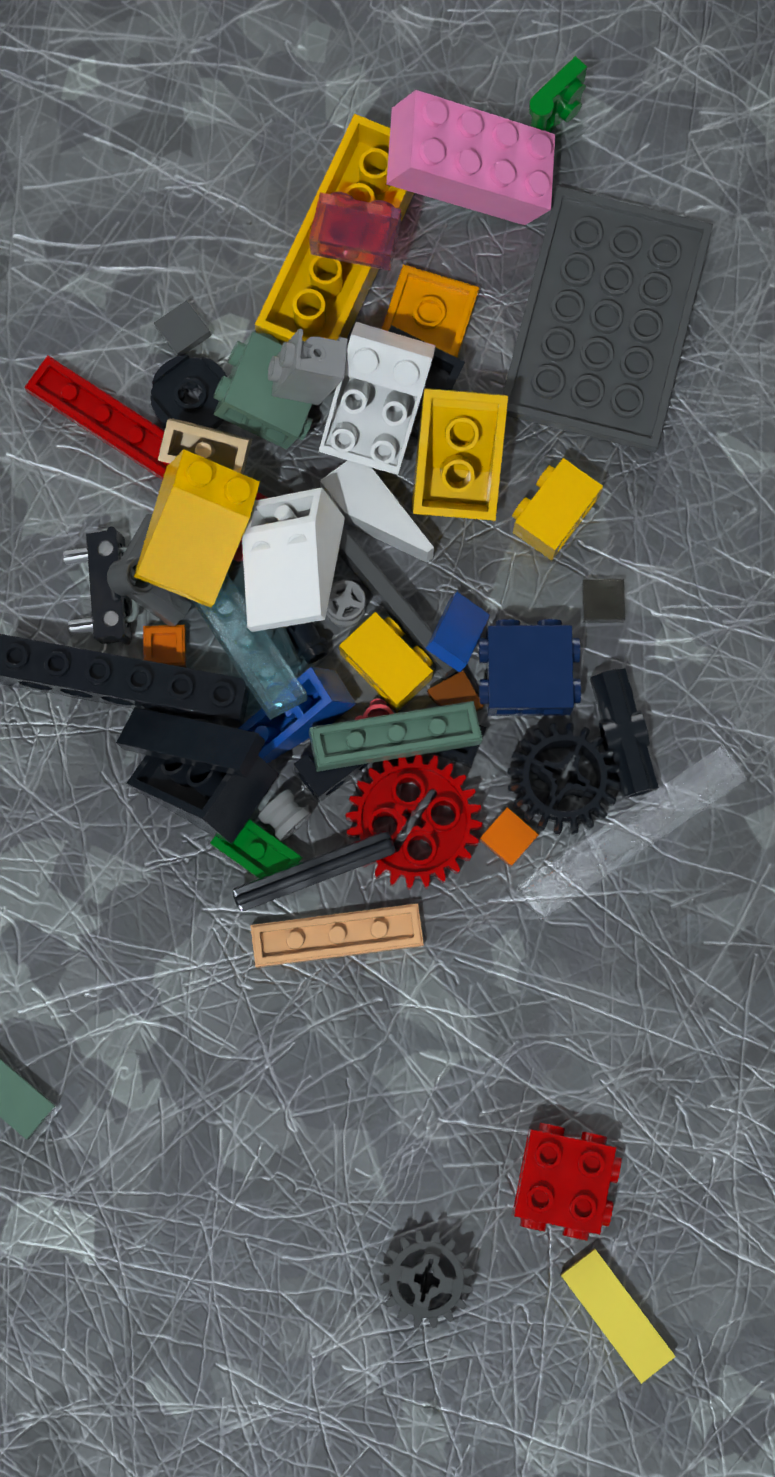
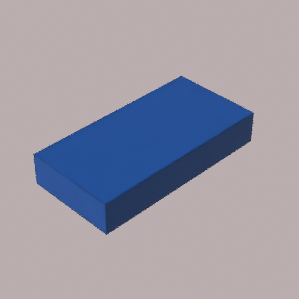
[425,592,490,673]

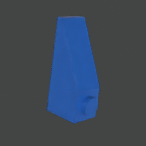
[238,667,356,763]

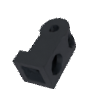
[293,754,370,803]

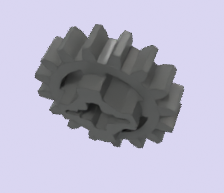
[380,1231,474,1328]

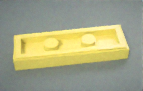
[560,1248,676,1384]

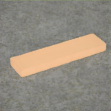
[250,903,424,968]

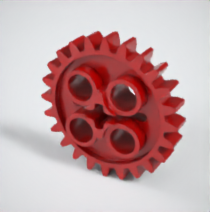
[346,755,482,890]

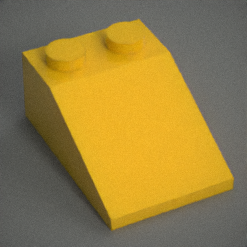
[412,388,508,521]
[134,449,260,608]

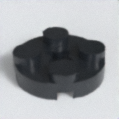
[150,355,227,429]

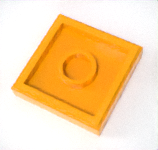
[382,264,479,358]

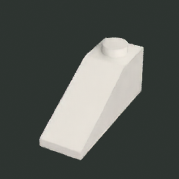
[320,460,434,563]

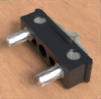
[63,526,139,645]

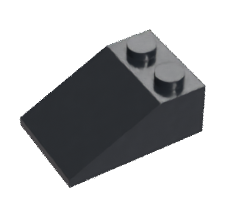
[126,755,279,844]

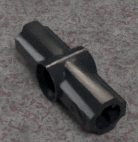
[590,668,659,798]

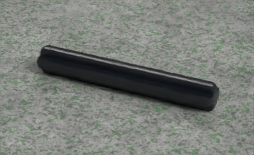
[233,831,395,911]

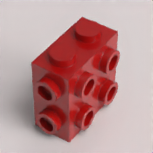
[512,1123,622,1241]

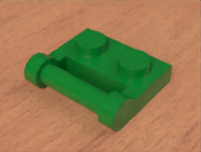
[529,56,587,132]

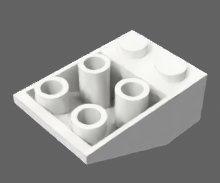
[318,322,436,475]
[242,487,345,632]

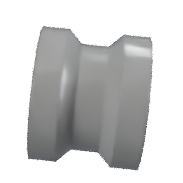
[326,580,366,628]
[258,789,311,842]

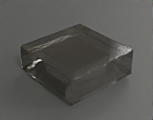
[582,579,625,623]

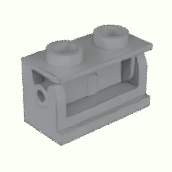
[268,329,348,405]

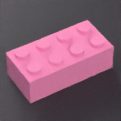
[386,90,555,225]

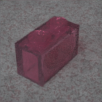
[309,192,401,271]

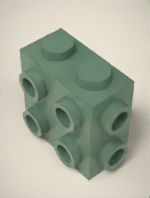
[213,331,316,450]

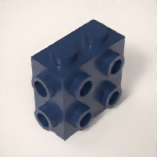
[479,619,581,716]

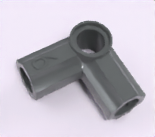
[107,514,192,626]

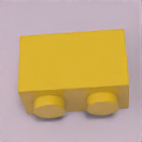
[512,458,603,561]
[339,612,433,713]

